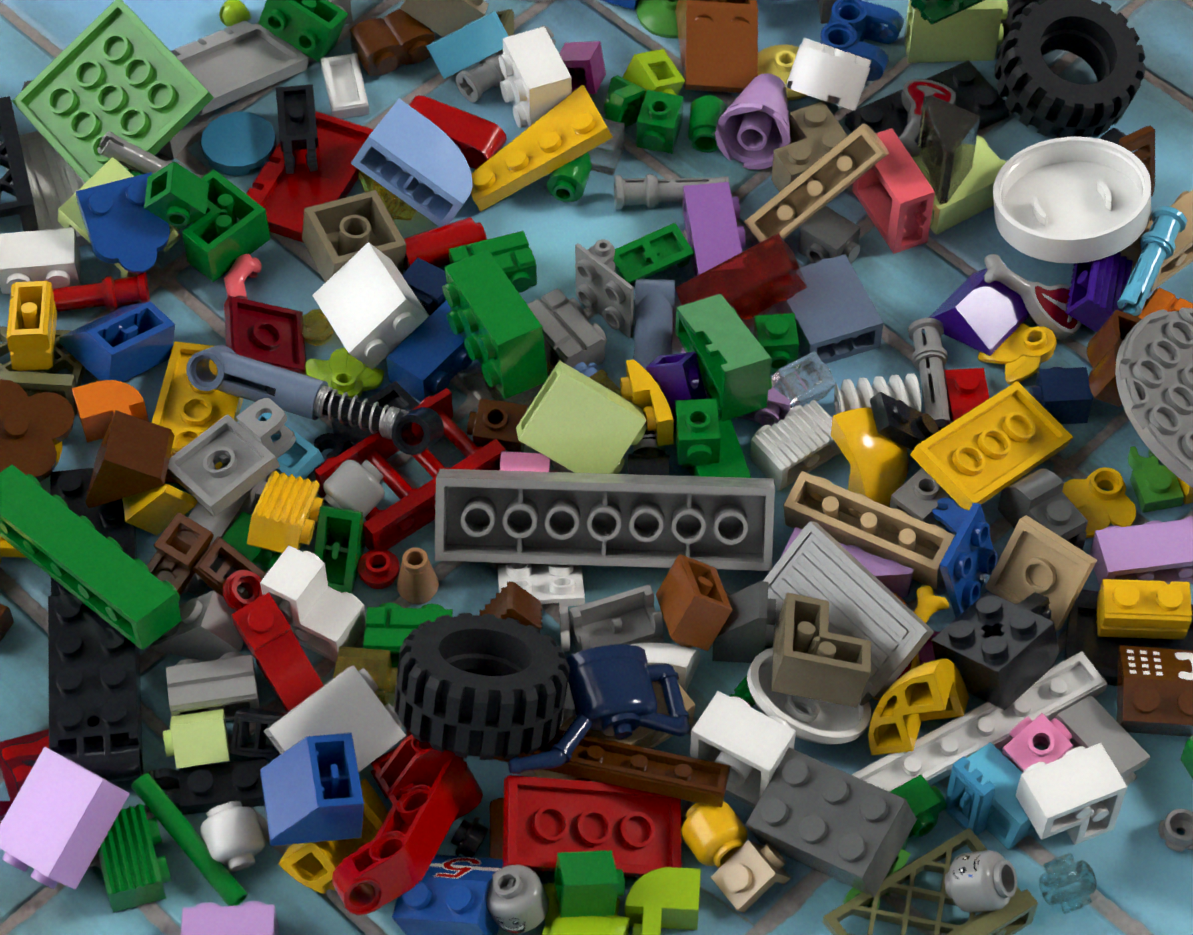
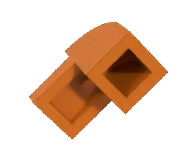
[72,380,149,443]

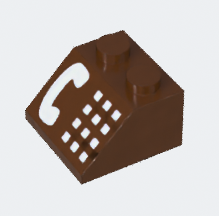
[1116,646,1193,737]

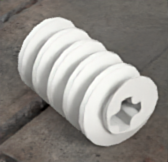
[834,373,921,414]

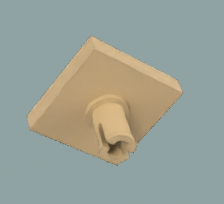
[985,515,1097,632]

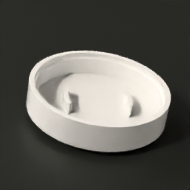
[993,137,1151,263]

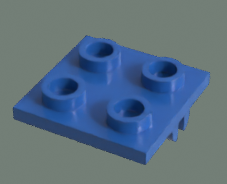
[932,498,998,619]

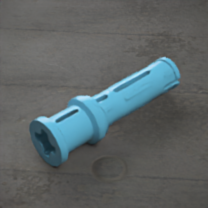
[1117,206,1187,316]

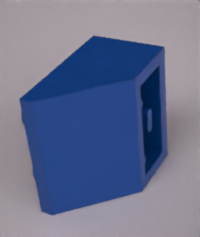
[59,301,175,382]
[260,733,364,846]

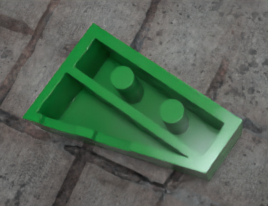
[675,294,772,422]

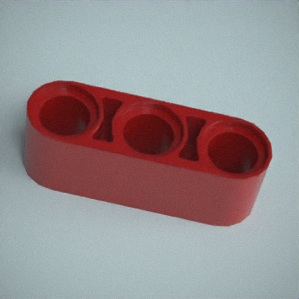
[409,95,507,169]

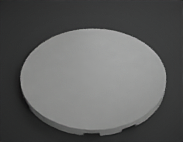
[1115,307,1193,488]

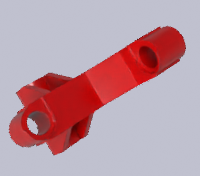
[332,734,483,915]

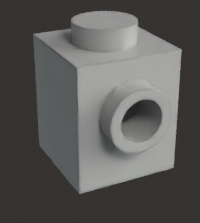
[890,468,952,526]

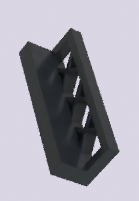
[0,96,39,232]

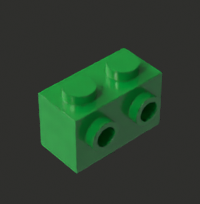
[258,0,349,62]

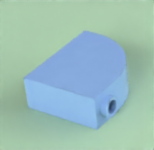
[351,99,472,227]

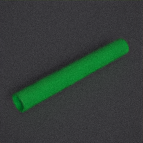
[131,773,248,906]

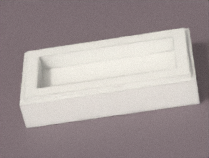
[321,53,369,119]

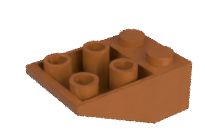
[675,0,758,93]

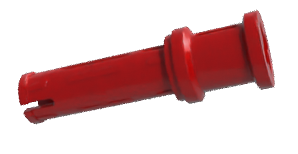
[53,272,150,312]

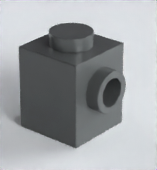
[798,206,861,264]

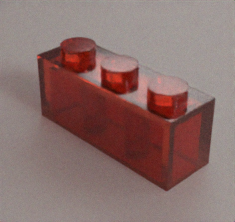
[675,233,807,321]

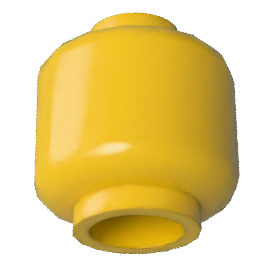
[681,801,748,868]

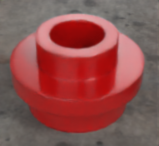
[358,549,400,589]
[223,570,262,611]

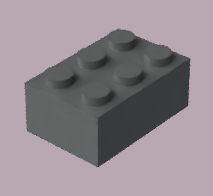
[746,747,917,897]

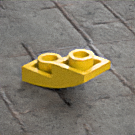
[620,359,673,446]

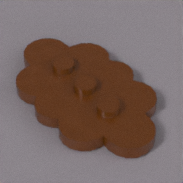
[0,379,75,482]

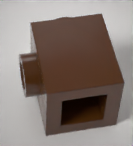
[467,398,528,452]

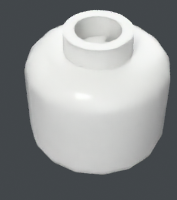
[200,801,265,872]

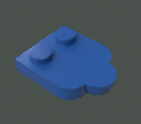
[76,172,170,274]

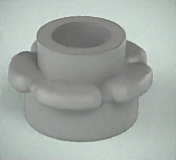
[1158,809,1193,852]

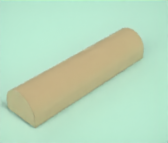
[744,124,889,252]

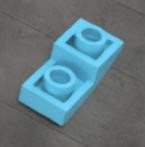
[426,11,509,79]

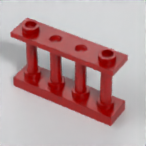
[315,388,506,551]

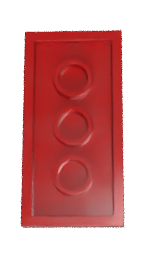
[503,775,681,878]

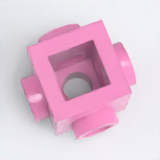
[1002,713,1073,772]

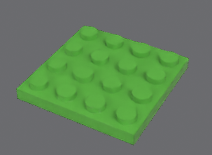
[12,0,214,183]

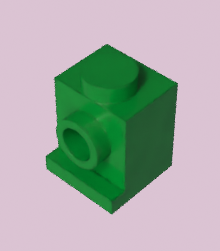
[890,774,947,850]

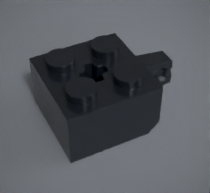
[932,591,1059,710]

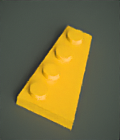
[470,84,613,212]

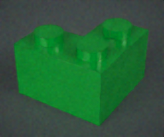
[182,169,270,282]

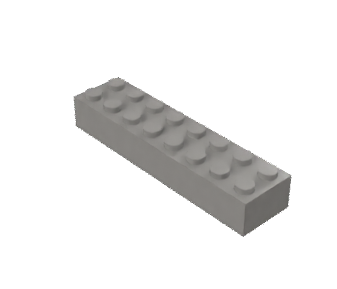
[435,469,775,571]

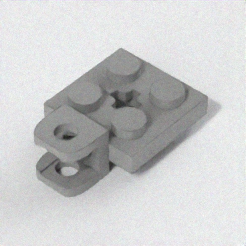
[167,398,296,517]

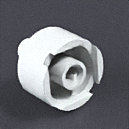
[785,38,871,111]

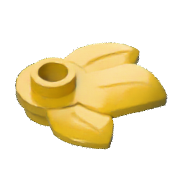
[978,323,1057,385]
[1062,467,1136,538]

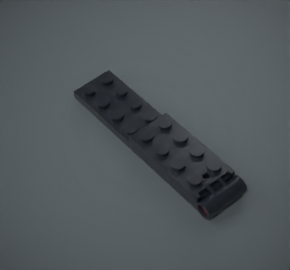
[48,468,144,782]

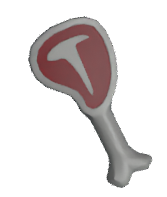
[984,254,1081,340]

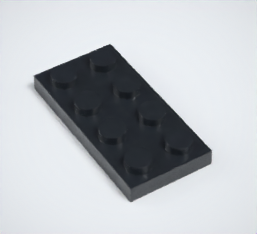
[845,60,1010,148]

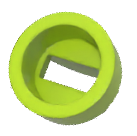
[219,0,251,27]

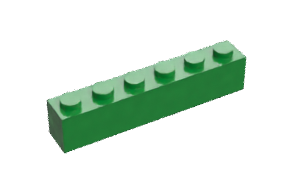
[0,465,182,650]

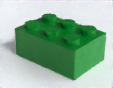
[442,249,548,399]

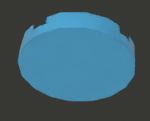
[201,112,277,175]

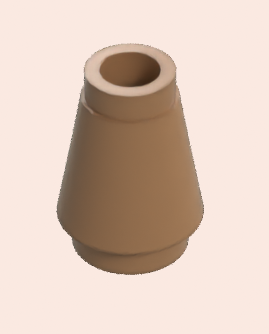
[397,548,439,605]

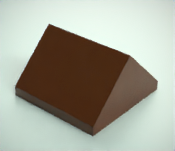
[85,410,174,509]

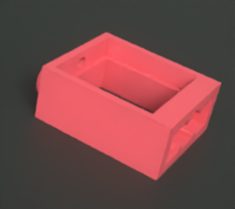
[852,128,935,254]

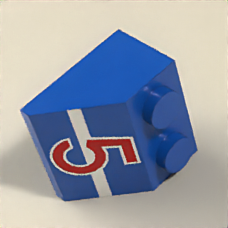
[392,854,503,935]

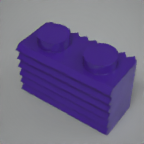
[1065,252,1133,332]

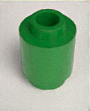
[688,95,727,153]
[547,152,592,202]

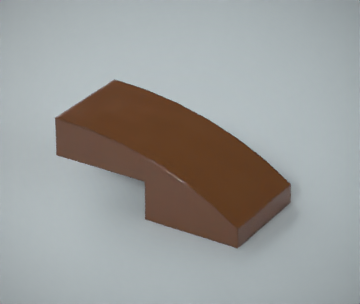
[147,512,214,596]

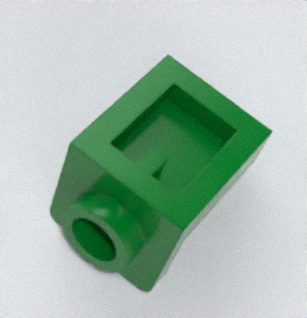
[603,76,646,132]

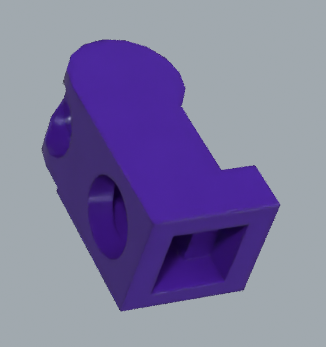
[646,352,706,433]

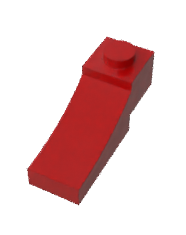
[231,592,324,713]

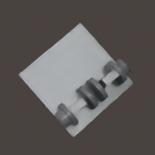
[575,239,634,339]

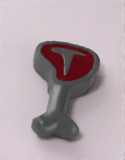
[899,79,956,157]

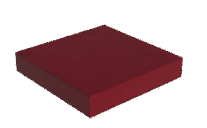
[224,296,306,375]

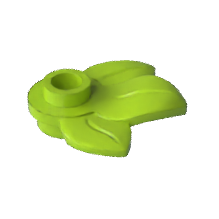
[305,347,384,398]

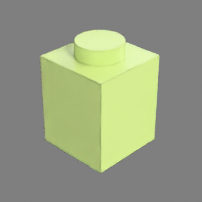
[163,709,230,769]

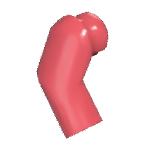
[224,254,262,300]

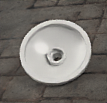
[747,648,871,745]

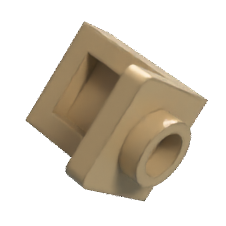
[710,840,791,912]

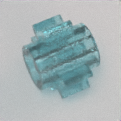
[1039,853,1096,914]

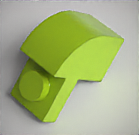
[625,867,701,935]

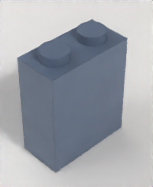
[772,254,883,369]

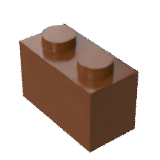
[655,554,732,651]

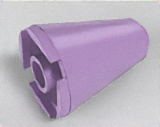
[715,74,791,170]

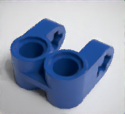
[820,0,904,81]

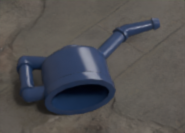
[508,644,690,774]

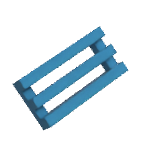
[945,756,996,836]

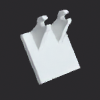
[498,563,585,652]

